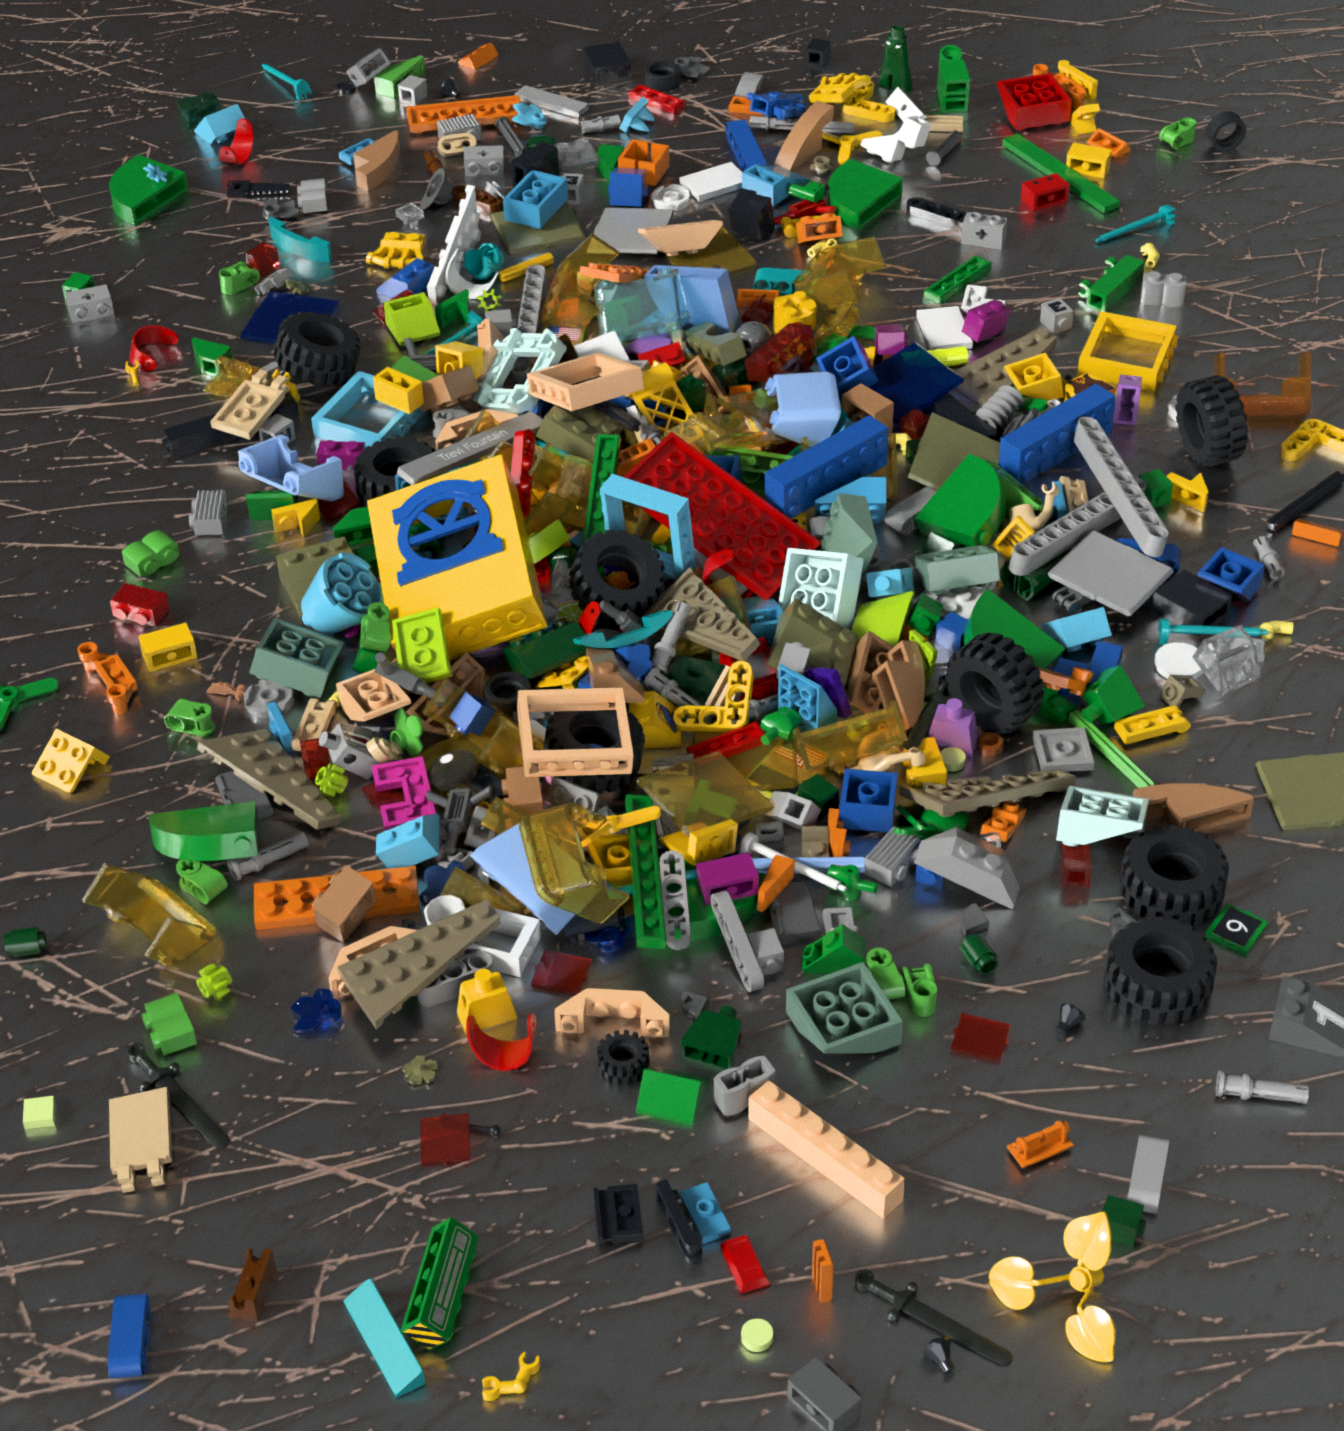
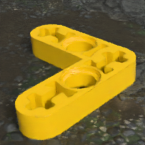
[843,81,895,122]
[1280,419,1344,462]
[673,661,754,733]

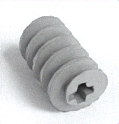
[976,385,1024,432]

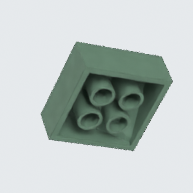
[817,493,877,594]
[249,618,344,698]
[786,962,903,1054]

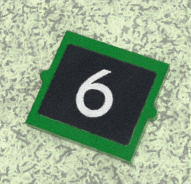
[1205,903,1268,955]

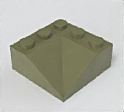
[536,405,627,463]
[276,537,354,620]
[767,598,858,687]

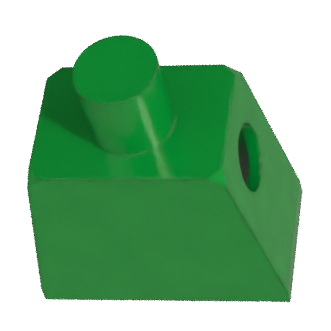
[1082,665,1145,724]

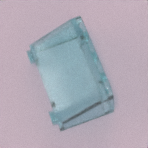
[594,267,690,342]

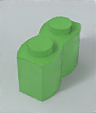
[122,530,179,577]
[142,993,197,1056]

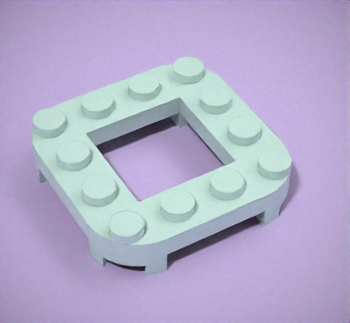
[473,328,567,413]

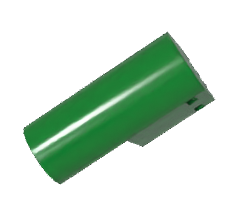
[789,181,828,203]

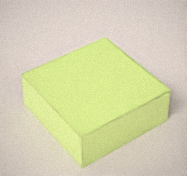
[23,1096,56,1130]

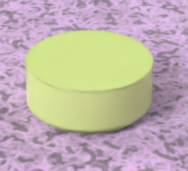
[940,747,966,772]
[741,1319,773,1352]

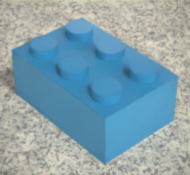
[503,170,568,229]

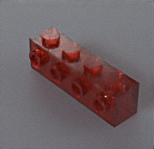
[745,322,815,382]

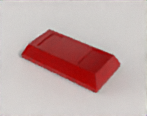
[719,1235,770,1294]

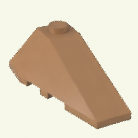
[848,631,894,716]
[586,648,645,703]

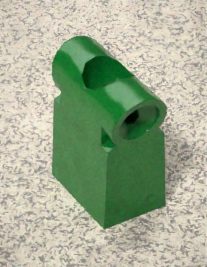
[937,45,970,114]

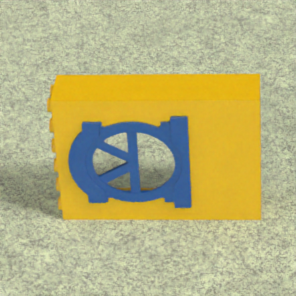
[367,454,548,660]

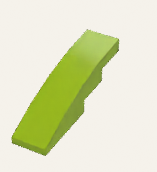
[528,519,570,564]

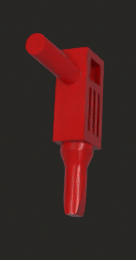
[774,199,837,225]

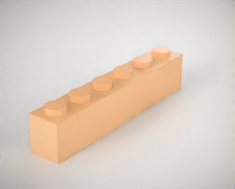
[749,1080,905,1219]

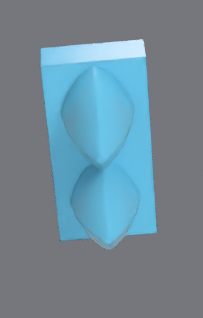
[619,97,655,133]

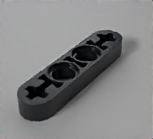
[906,197,967,231]

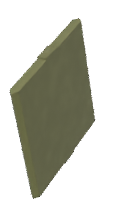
[491,201,587,254]
[908,412,1000,490]
[1255,752,1344,830]

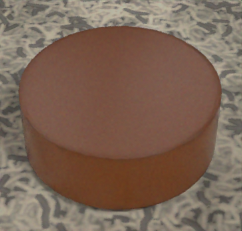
[977,732,1004,757]

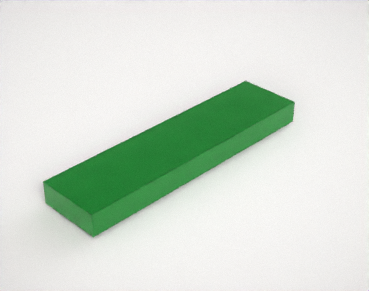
[924,255,992,304]

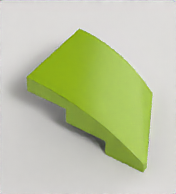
[851,591,914,647]

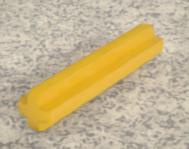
[498,252,554,282]

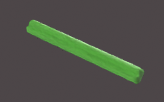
[1068,709,1156,788]

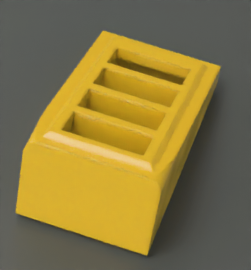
[991,515,1035,561]

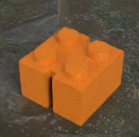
[618,139,669,186]

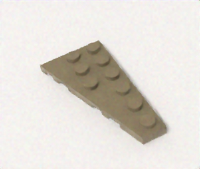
[946,327,1057,406]
[642,567,760,661]
[197,729,342,830]
[899,769,1075,817]
[337,899,501,1030]

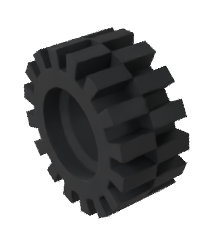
[597,1030,650,1085]

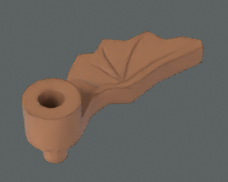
[207,681,247,701]

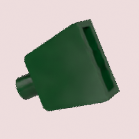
[681,1006,742,1071]

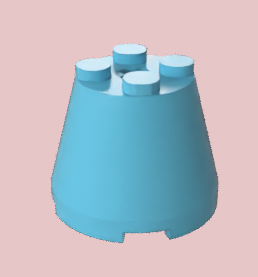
[301,553,384,635]

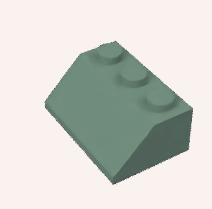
[913,545,1000,594]

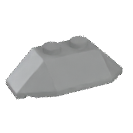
[913,827,1020,909]

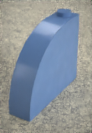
[644,265,741,335]

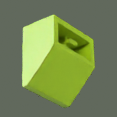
[384,292,440,346]

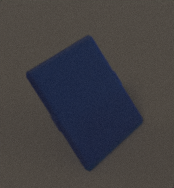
[240,291,339,344]
[868,342,965,425]

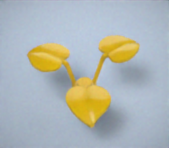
[989,1211,1116,1362]

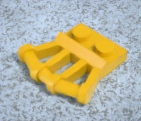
[809,73,871,104]
[366,232,426,270]

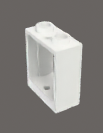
[464,908,541,977]

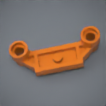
[1033,64,1086,110]
[77,642,138,714]
[1035,666,1093,696]

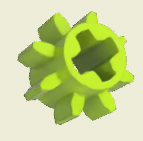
[477,289,502,314]
[315,763,348,797]
[196,963,232,999]

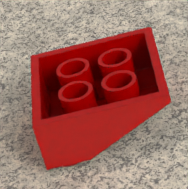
[997,73,1072,130]

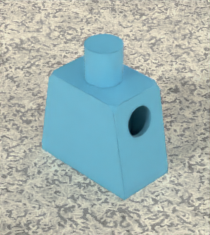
[866,567,914,597]

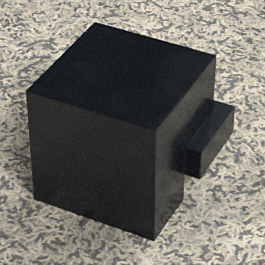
[728,188,775,240]

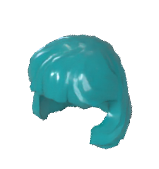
[462,243,504,280]

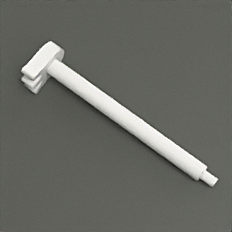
[740,832,847,892]

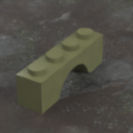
[684,321,747,366]

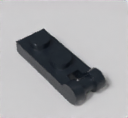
[656,1179,703,1265]

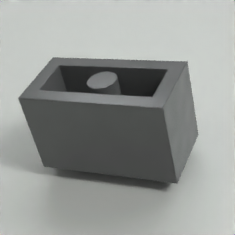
[787,1357,862,1431]

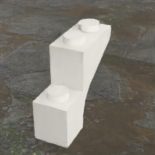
[861,116,932,163]

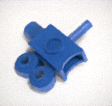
[747,91,807,120]

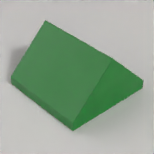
[246,490,298,521]
[636,1066,709,1126]

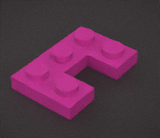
[371,756,436,831]

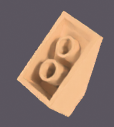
[336,669,411,721]

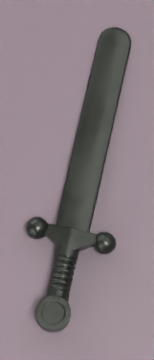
[903,675,952,750]
[128,1043,229,1148]
[855,1269,1012,1365]

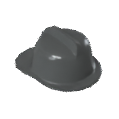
[420,168,454,210]

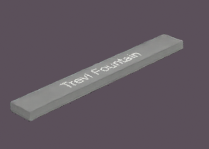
[397,411,543,485]

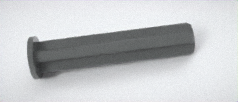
[495,117,526,156]
[926,130,963,166]

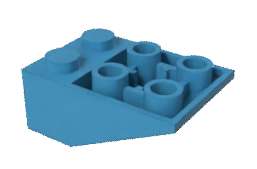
[742,164,810,206]
[814,477,886,524]
[723,596,783,647]
[778,664,837,745]

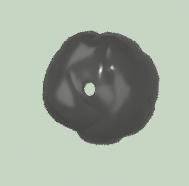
[736,321,773,359]

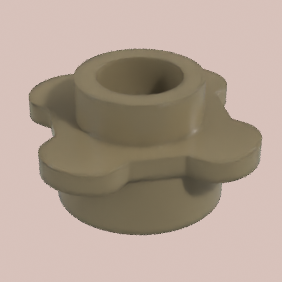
[810,156,833,173]

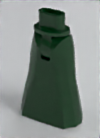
[878,25,913,93]
[1000,549,1072,601]

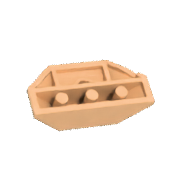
[638,220,723,256]
[477,319,507,382]

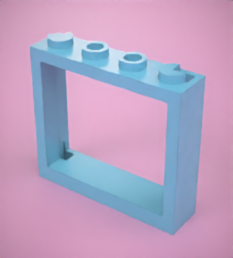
[311,371,426,447]
[599,474,696,580]

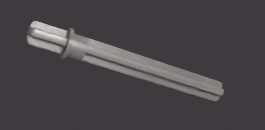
[749,116,854,134]

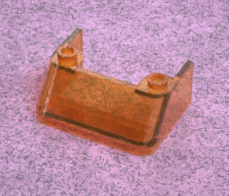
[1214,352,1311,420]

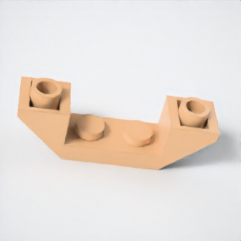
[435,409,518,451]
[329,926,417,1000]
[555,988,670,1038]

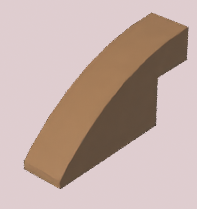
[774,100,834,171]
[353,130,400,192]
[872,640,925,740]
[1133,783,1254,832]

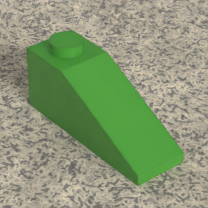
[374,56,425,98]

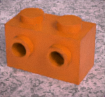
[796,213,843,244]

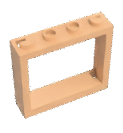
[527,352,644,411]
[517,688,633,777]

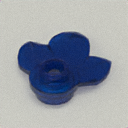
[584,914,636,953]
[291,988,342,1033]

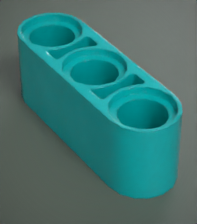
[753,267,816,297]

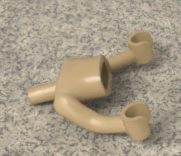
[1000,482,1060,538]
[850,725,926,772]

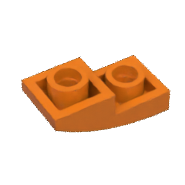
[980,801,1027,842]
[828,808,851,857]

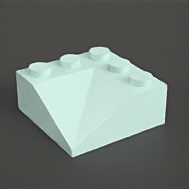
[778,548,864,631]
[1056,786,1149,846]

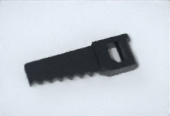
[226,180,290,198]

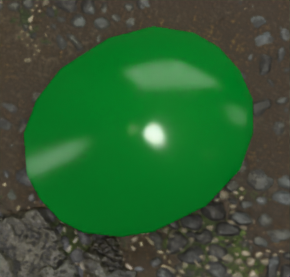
[921,809,969,833]

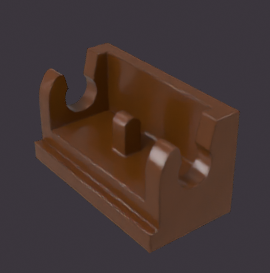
[227,1248,276,1321]

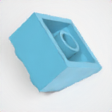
[194,104,246,144]
[1041,607,1112,652]
[376,813,440,869]

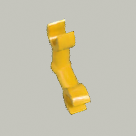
[482,1352,541,1401]

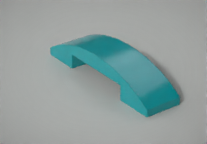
[268,217,332,262]
[573,610,673,648]

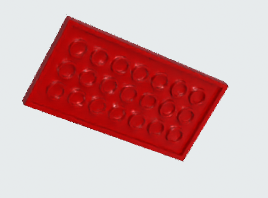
[624,431,822,600]

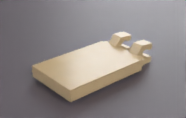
[210,370,289,439]
[109,1087,173,1193]

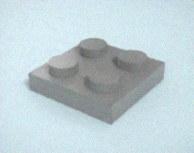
[1033,727,1094,772]

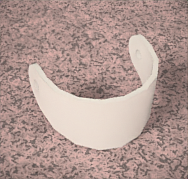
[446,248,499,299]

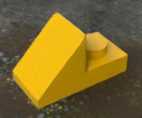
[1069,103,1100,134]
[1166,472,1209,513]
[271,499,320,537]

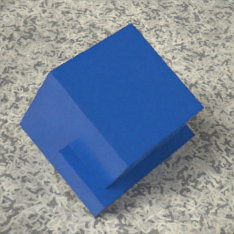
[608,168,650,207]

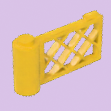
[625,363,706,444]

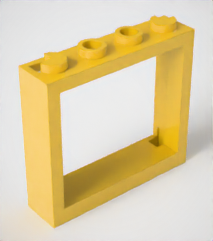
[1077,311,1179,392]

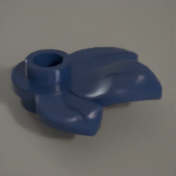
[419,860,468,904]

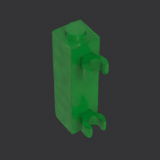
[1078,255,1145,312]

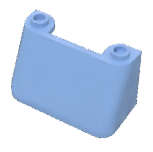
[765,371,841,447]
[238,434,344,502]
[470,819,601,935]

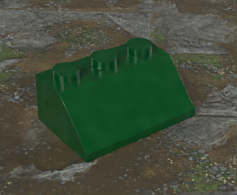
[503,618,593,679]

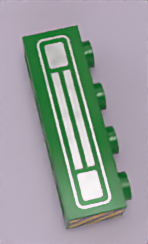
[400,1217,479,1350]

